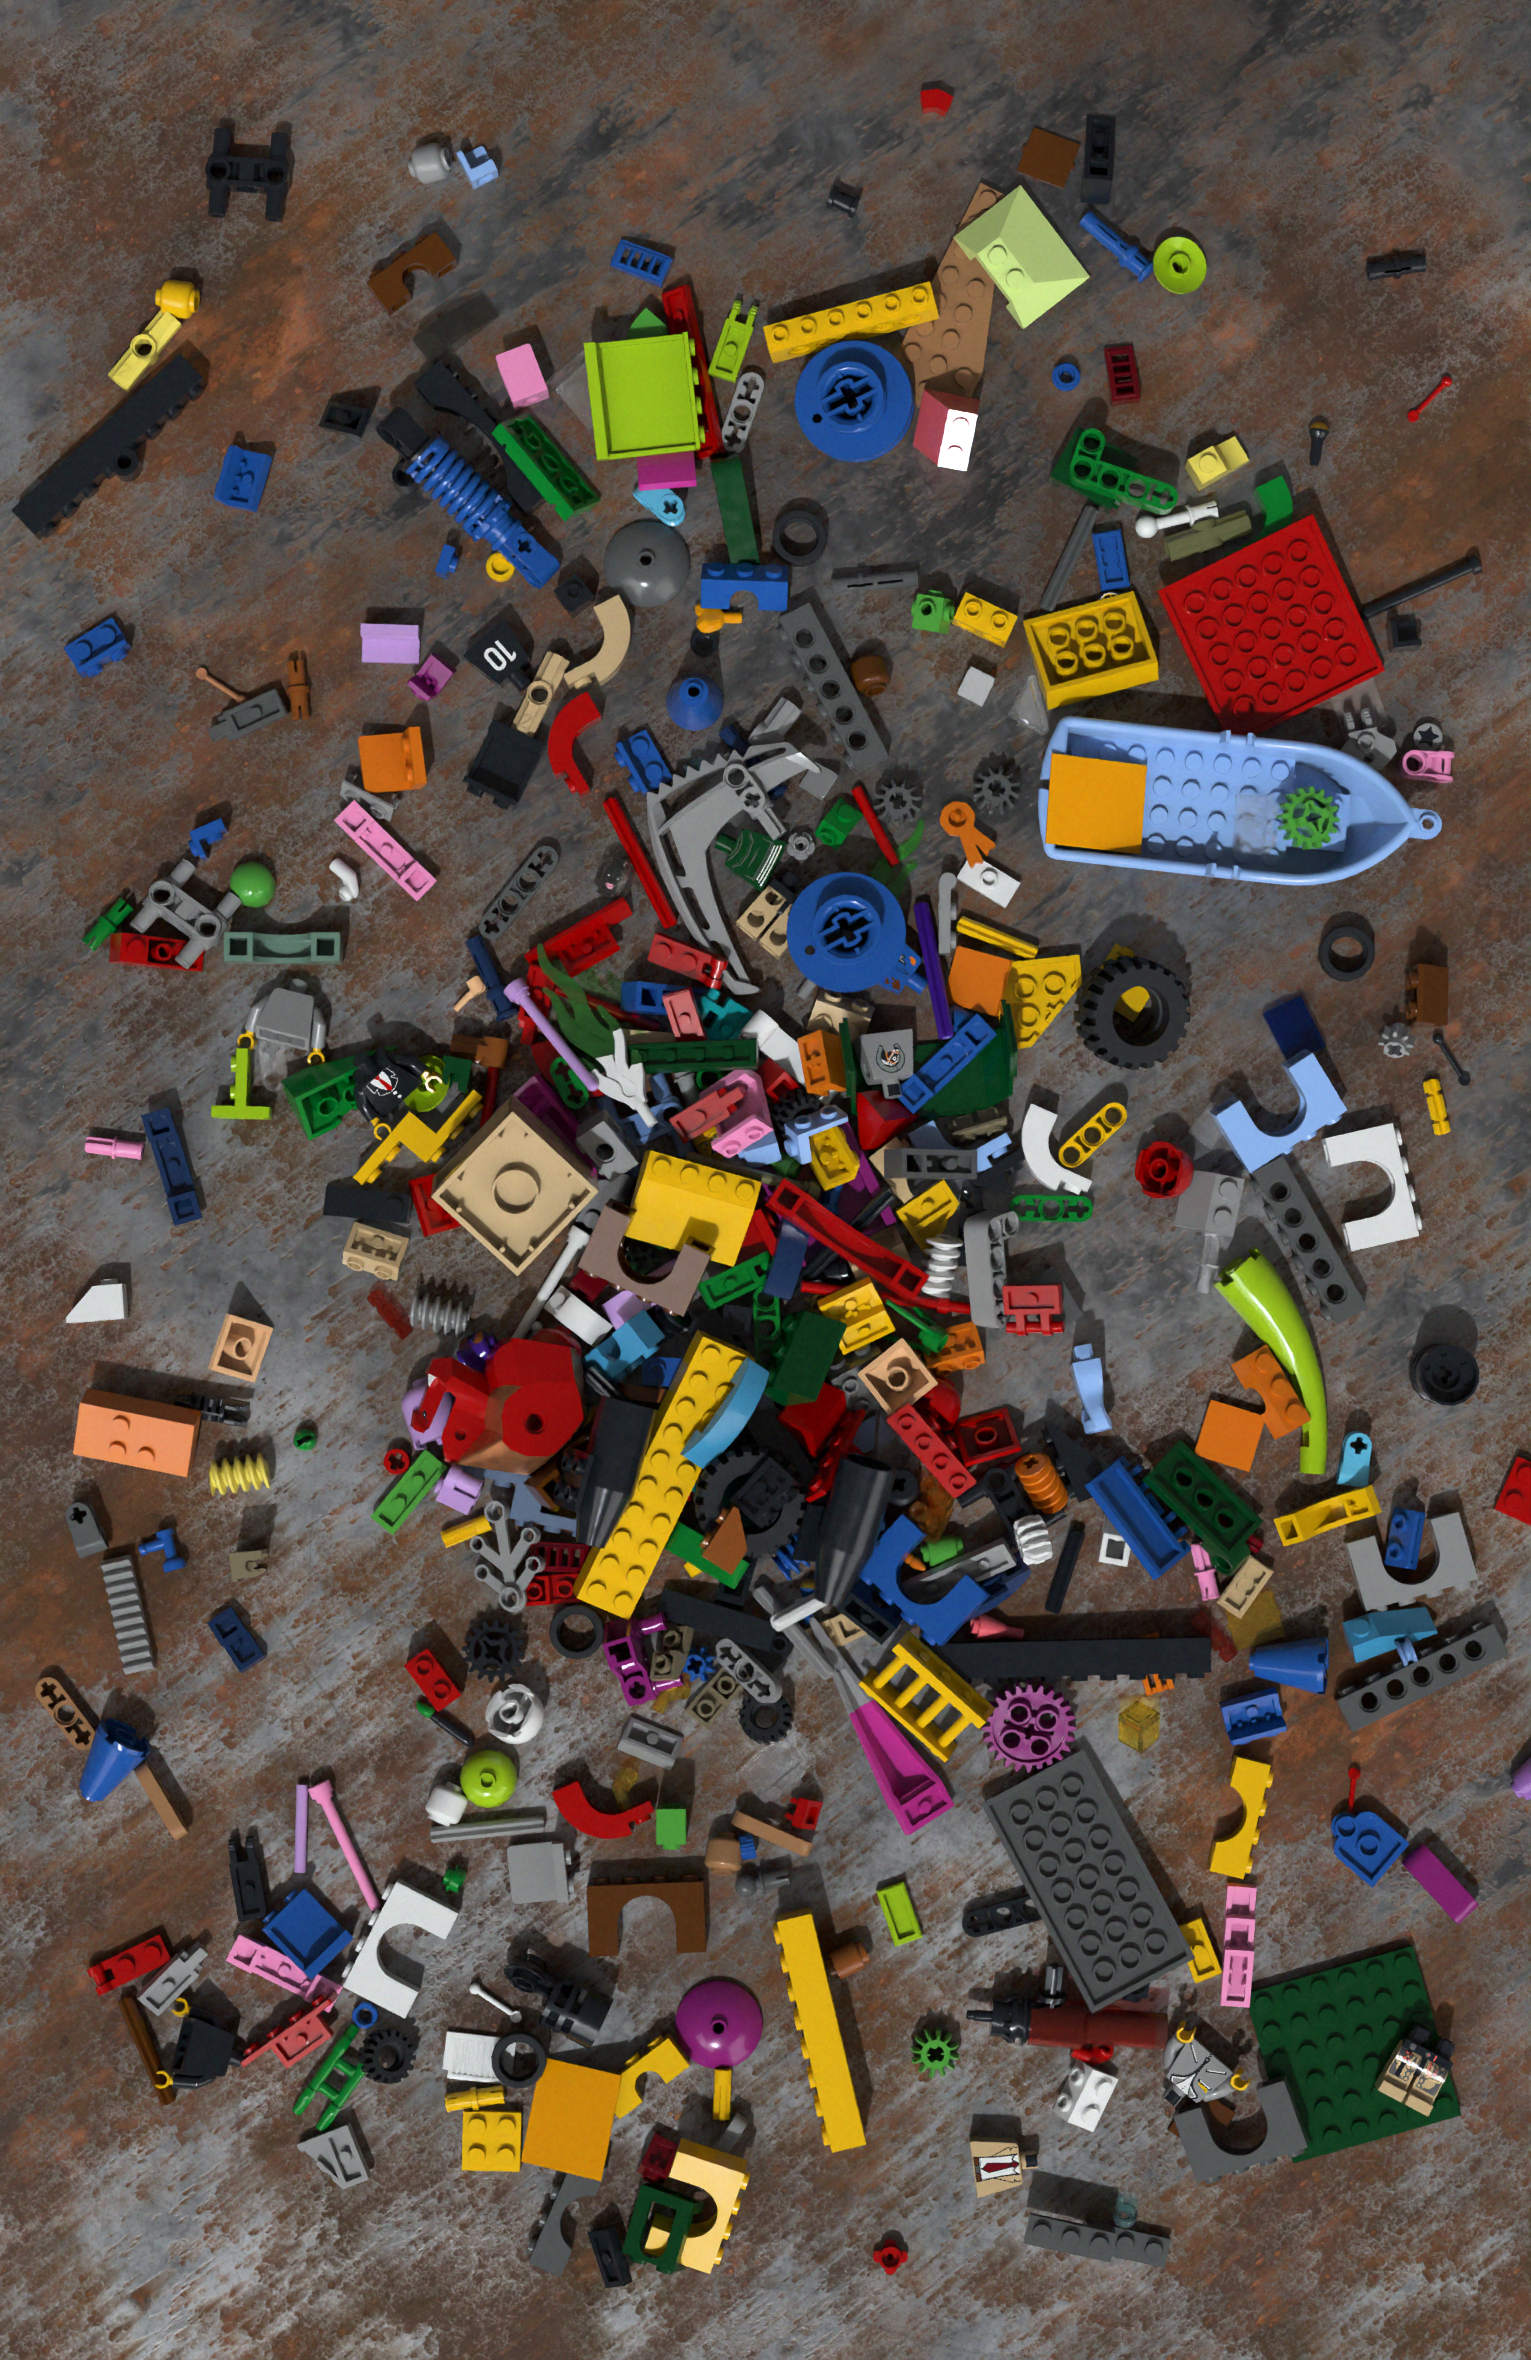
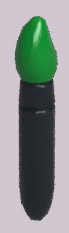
[416,1701,475,1747]

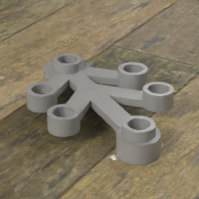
[470,1499,546,1612]

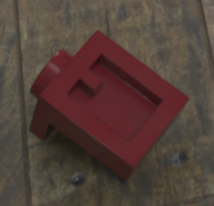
[637,2134,678,2184]

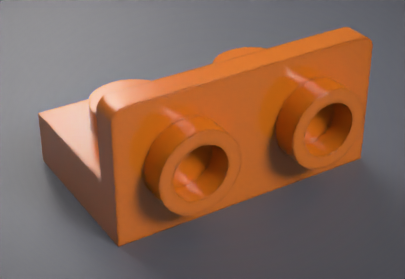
[919,1321,985,1377]

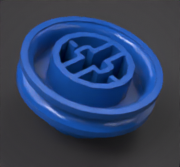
[795,340,915,462]
[786,872,906,993]

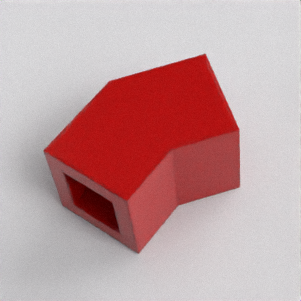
[919,88,954,117]

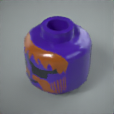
[456,1330,499,1373]

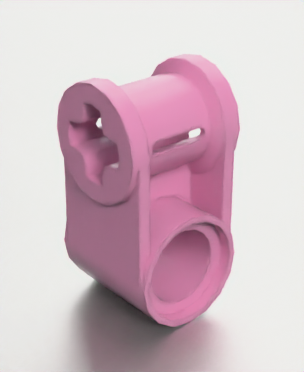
[1397,750,1455,783]

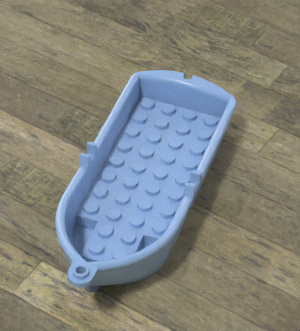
[1038,716,1442,886]

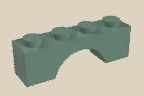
[224,932,343,965]

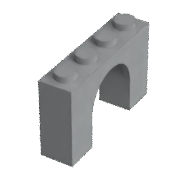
[1343,1511,1478,1613]

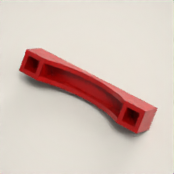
[764,1178,930,1302]

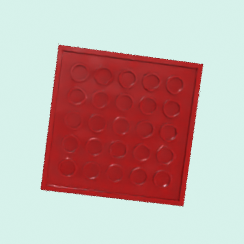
[1156,514,1385,735]

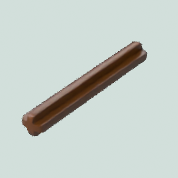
[118,1995,176,2106]

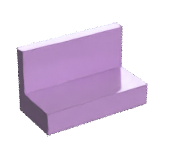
[360,623,421,664]

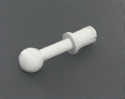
[1135,500,1219,538]

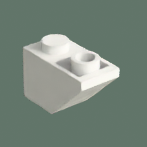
[1096,1513,1130,1567]

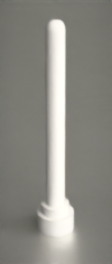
[511,1225,591,1339]

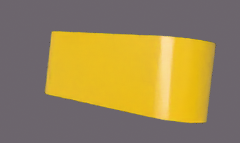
[1057,1102,1127,1169]

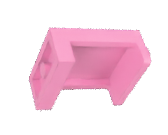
[699,1069,774,1159]

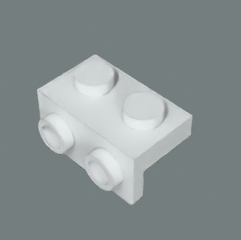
[1053,2060,1119,2132]

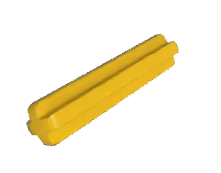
[956,916,1038,960]

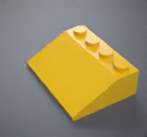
[1023,591,1159,710]
[626,1150,762,1267]

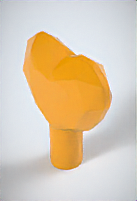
[694,602,742,633]

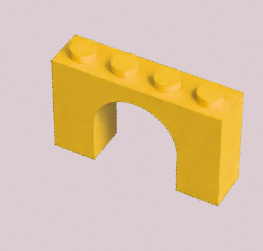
[644,2138,750,2274]

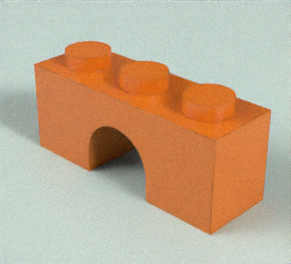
[1231,1344,1312,1440]

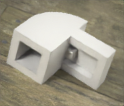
[543,1285,613,1348]

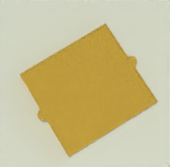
[1224,1590,1285,1650]

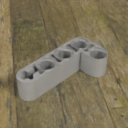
[964,1210,1019,1328]

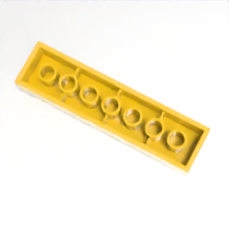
[772,1906,866,2153]

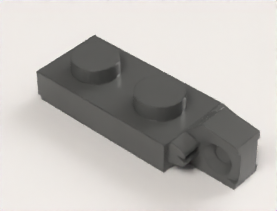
[207,688,288,742]

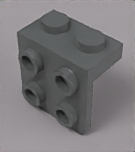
[827,1341,883,1418]

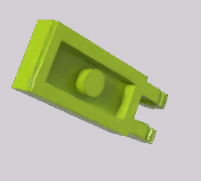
[708,299,759,383]

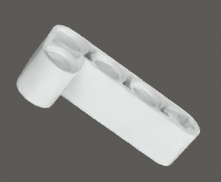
[740,1009,838,1106]

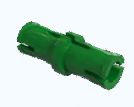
[81,897,134,952]

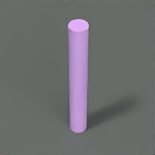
[294,1784,308,1873]

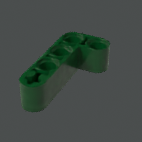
[709,453,760,565]

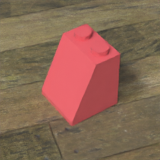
[913,389,980,471]

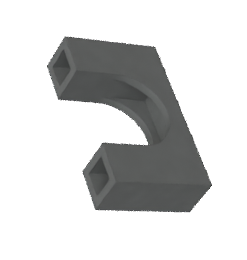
[1173,2074,1309,2184]

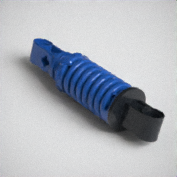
[376,407,560,589]

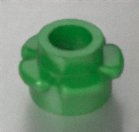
[442,1865,467,1893]

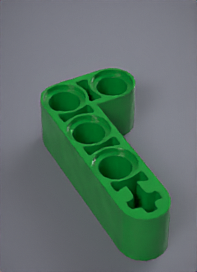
[1068,428,1178,515]

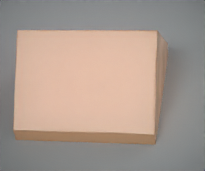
[208,1313,273,1383]
[857,1338,938,1415]

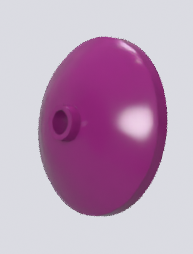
[675,1980,762,2069]

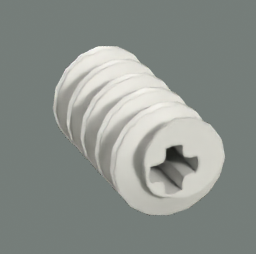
[920,1234,963,1298]

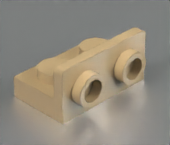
[342,1222,409,1280]

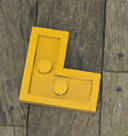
[1178,1917,1222,1984]

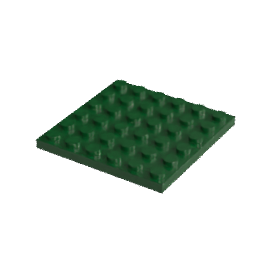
[1248,1945,1461,2164]

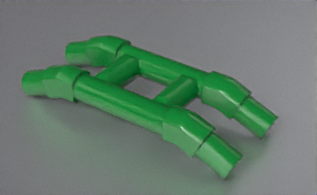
[292,2023,383,2132]

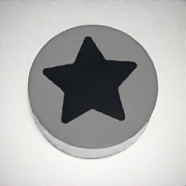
[1412,723,1442,751]

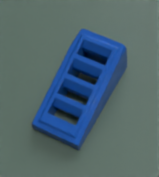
[610,239,673,289]

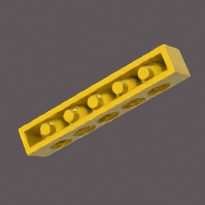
[763,281,940,364]

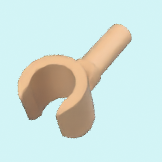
[453,976,486,1012]

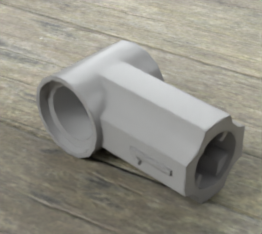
[747,697,802,758]

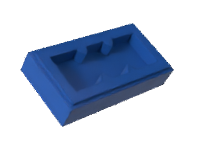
[1091,529,1130,592]

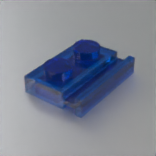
[1262,995,1326,1061]

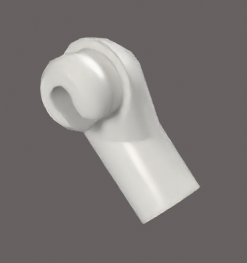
[329,858,359,901]

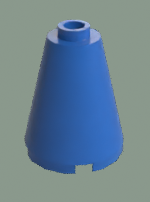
[666,673,724,731]
[1249,1636,1329,1695]
[79,1718,151,1802]

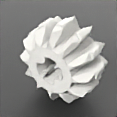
[1013,1515,1053,1565]

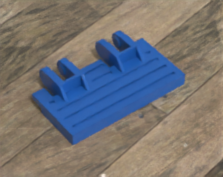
[1085,1455,1192,1580]

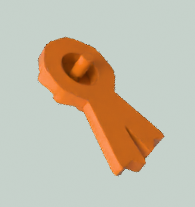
[940,801,996,869]

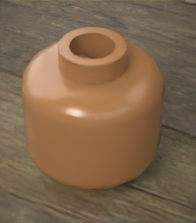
[704,1832,743,1876]

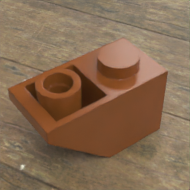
[699,1503,748,1575]

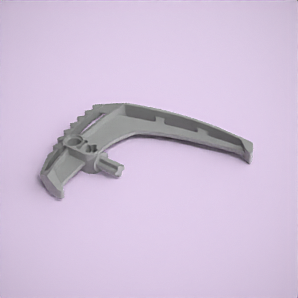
[647,742,822,995]

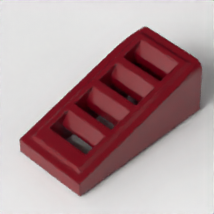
[1103,345,1141,406]
[529,1541,589,1573]

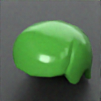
[229,861,276,908]

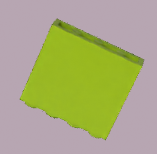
[584,332,705,462]

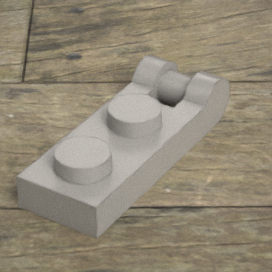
[938,872,957,956]

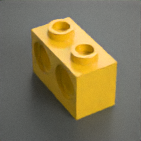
[952,592,1018,648]

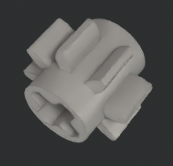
[1378,1023,1416,1058]

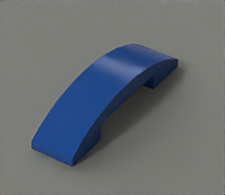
[898,1013,998,1114]

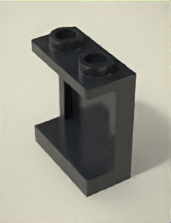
[463,719,546,811]

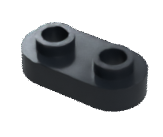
[746,1630,794,1677]

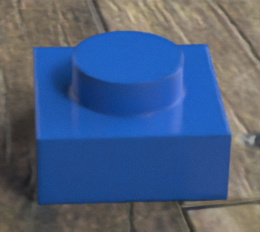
[435,544,460,580]

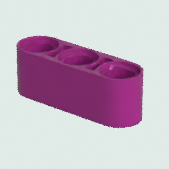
[1401,1843,1479,1925]

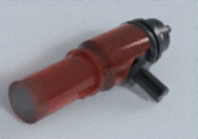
[966,1963,1168,2051]

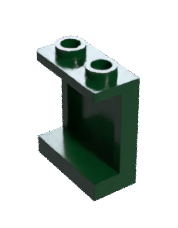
[1048,426,1139,514]

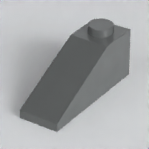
[884,1148,977,1179]

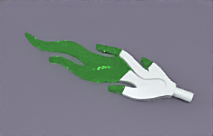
[537,944,658,1128]

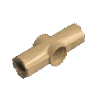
[511,651,570,738]

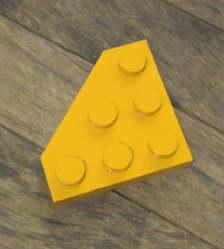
[998,955,1082,1049]

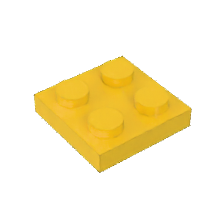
[462,2110,522,2172]

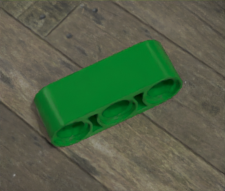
[753,1286,780,1368]
[664,1522,750,1589]

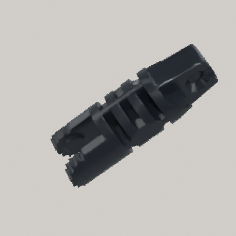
[175,1392,250,1428]

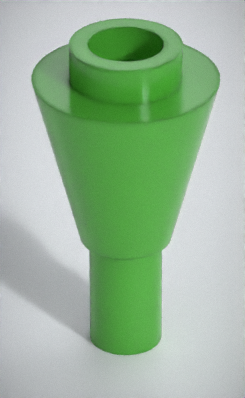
[768,1151,802,1179]

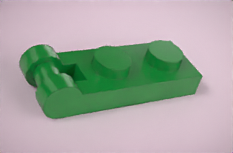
[698,1250,772,1311]

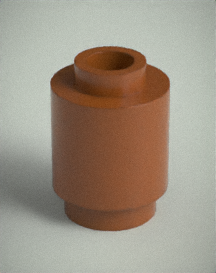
[825,1941,871,1980]

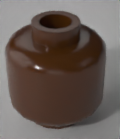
[850,652,891,697]

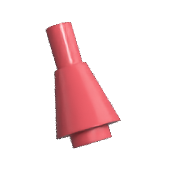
[969,1614,1024,1640]

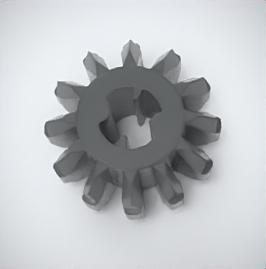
[972,766,1020,815]
[873,778,922,827]

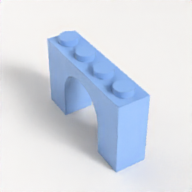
[1209,1049,1347,1173]

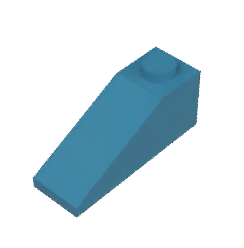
[1342,1607,1437,1663]

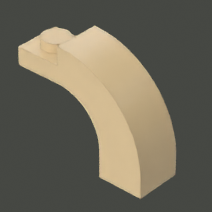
[563,594,631,690]

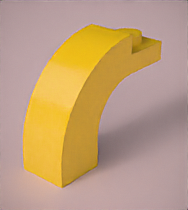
[1273,1485,1382,1547]

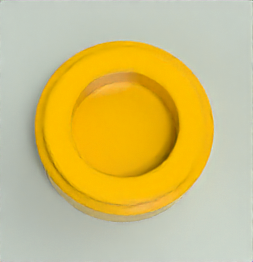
[486,552,515,582]

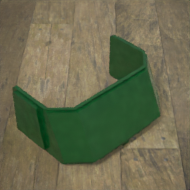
[839,999,1018,1122]

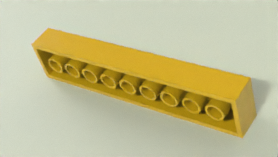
[572,1329,755,1620]

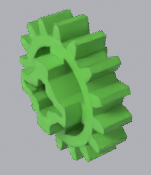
[1276,786,1340,850]

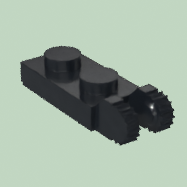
[228,1836,268,1922]

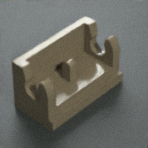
[229,1548,268,1582]

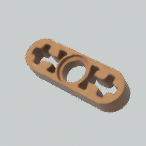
[35,1676,96,1750]
[134,1760,190,1840]
[731,1809,814,1857]

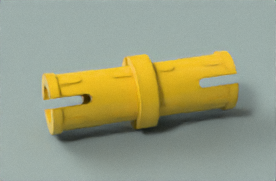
[445,2084,505,2112]

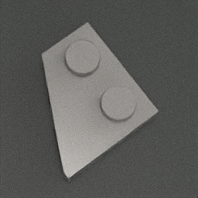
[297,2122,372,2189]

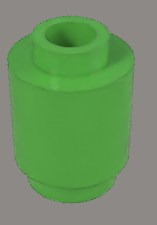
[920,1534,964,1567]

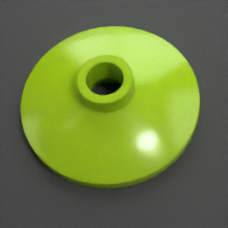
[1153,237,1207,294]
[404,1055,450,1112]

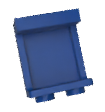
[261,1888,353,1980]

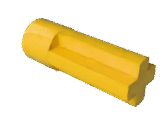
[440,1514,492,1548]
[712,2068,732,2121]

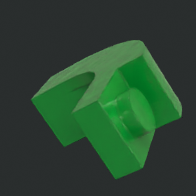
[1223,475,1293,557]

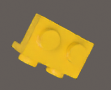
[809,1126,860,1191]

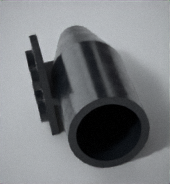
[553,1395,657,1549]
[792,1453,898,1607]

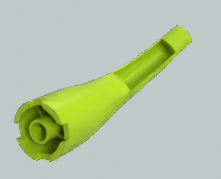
[1212,1246,1328,1474]

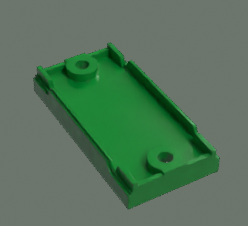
[491,413,601,522]

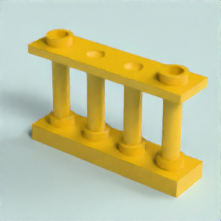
[858,1630,995,1762]

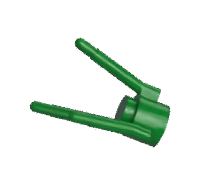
[883,1299,949,1355]

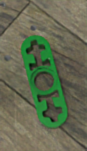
[1009,1195,1093,1223]

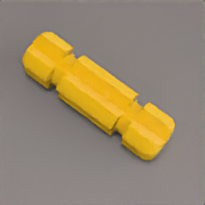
[1423,1079,1451,1135]

